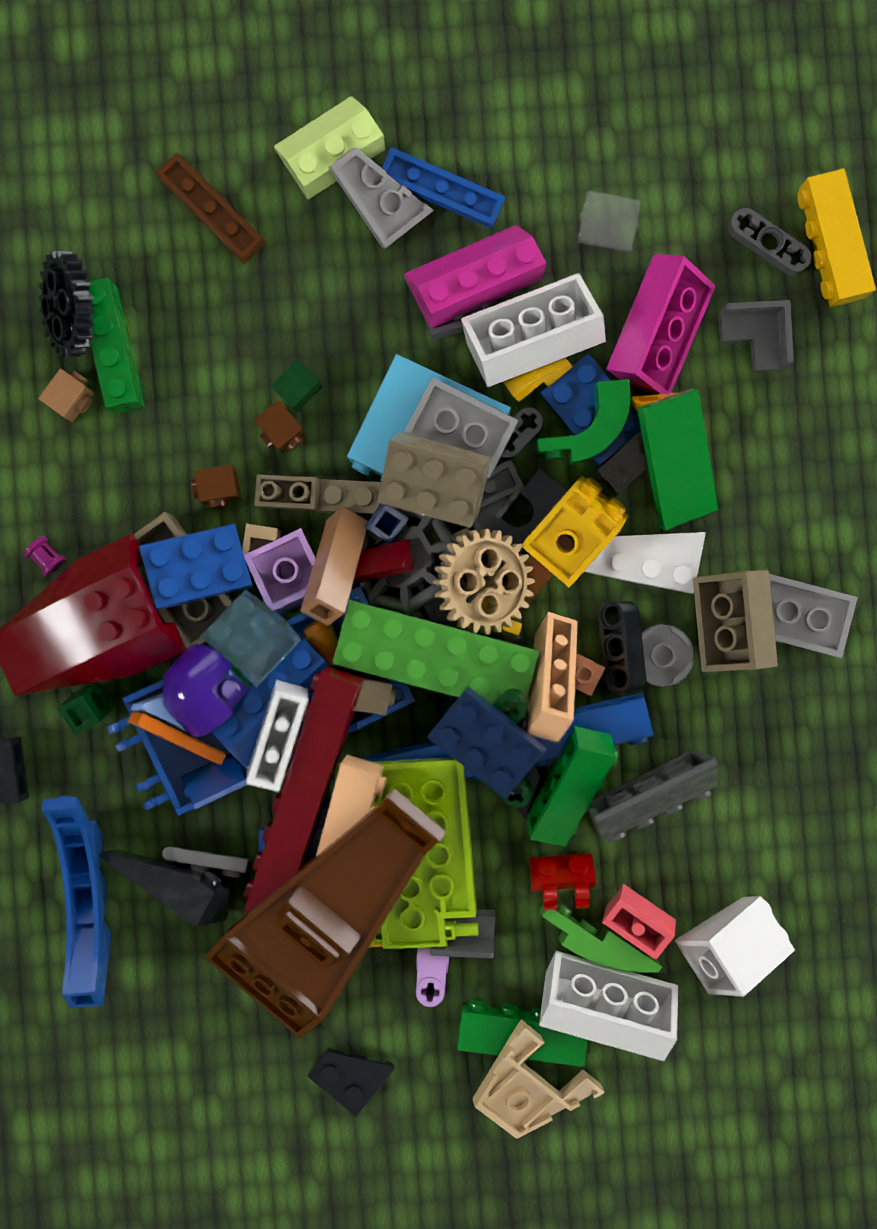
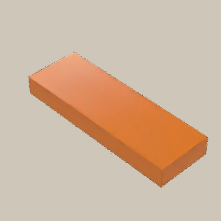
[127,711,226,765]

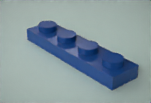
[382,147,505,229]

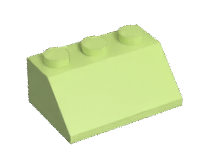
[274,96,385,199]

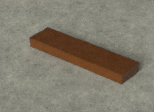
[155,153,266,264]

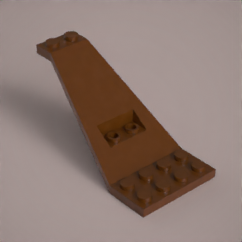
[204,789,446,1038]

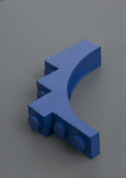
[42,796,112,1008]

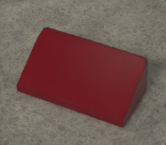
[353,539,413,584]

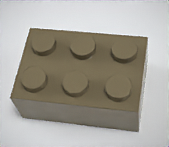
[377,432,492,528]
[693,570,778,672]

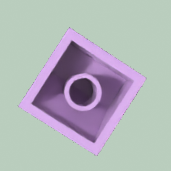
[244,528,316,618]

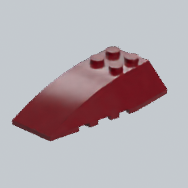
[0,533,187,696]

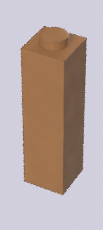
[300,506,368,626]

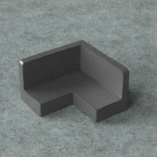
[718,300,794,373]

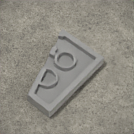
[328,147,434,248]

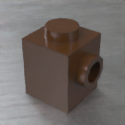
[254,400,306,454]
[191,464,242,509]

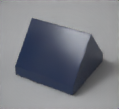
[365,503,409,544]

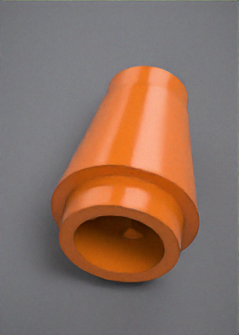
[303,620,338,666]

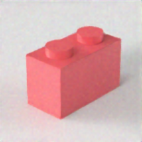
[602,884,676,960]

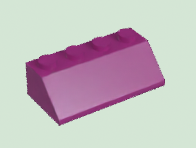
[404,225,547,329]
[606,254,716,395]

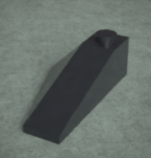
[99,850,229,927]

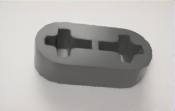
[500,407,543,460]

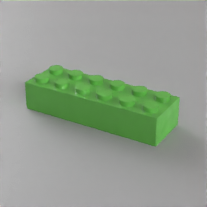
[332,600,539,711]

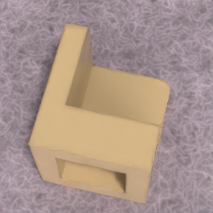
[242,524,282,555]

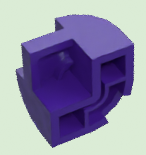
[163,644,249,737]

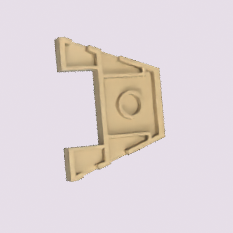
[472,1020,604,1139]

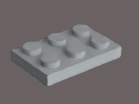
[404,377,518,479]
[769,574,858,658]

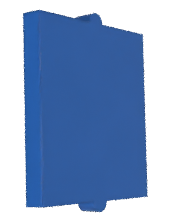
[181,753,247,810]

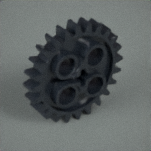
[39,251,95,358]

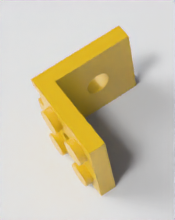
[522,475,628,587]

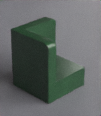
[272,359,323,413]

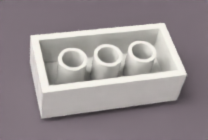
[461,273,606,387]
[539,951,678,1061]

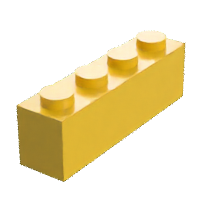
[797,168,876,308]

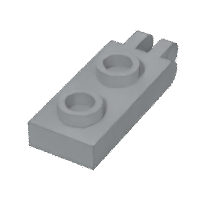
[162,847,251,877]

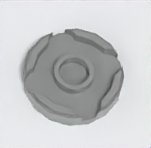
[642,624,694,687]

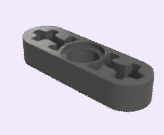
[728,208,811,276]

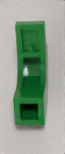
[535,379,630,466]

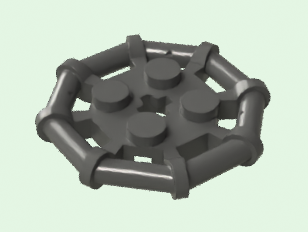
[360,507,458,616]

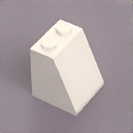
[675,896,795,996]

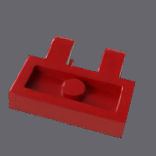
[529,854,596,910]

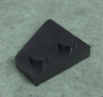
[307,1048,395,1116]

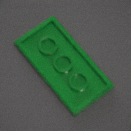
[637,388,718,530]

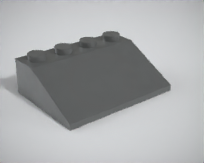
[587,749,718,843]

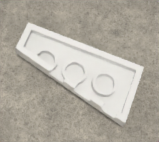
[584,532,706,594]

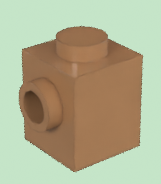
[38,368,94,422]

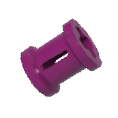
[23,536,67,578]

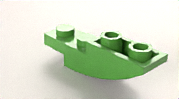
[539,900,662,973]

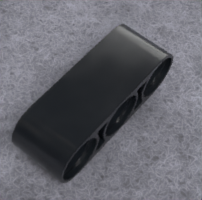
[599,601,646,693]

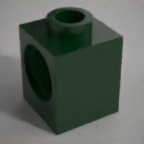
[57,682,114,734]

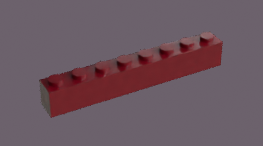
[244,666,365,912]

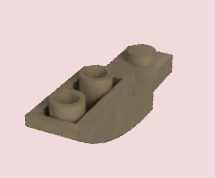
[254,475,381,515]

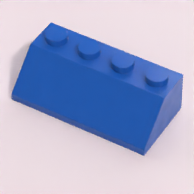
[212,639,329,769]

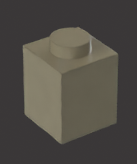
[351,670,396,715]

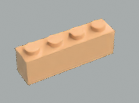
[527,612,578,743]
[316,755,387,856]

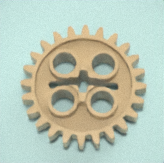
[433,529,535,634]

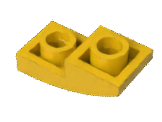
[503,357,573,402]

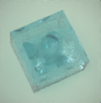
[200,589,301,688]

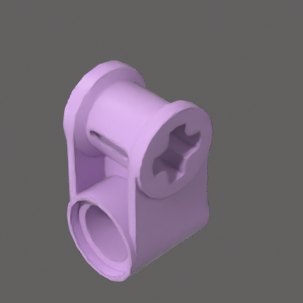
[416,948,449,1007]

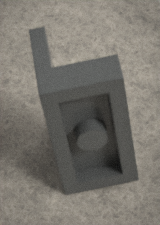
[430,909,495,958]

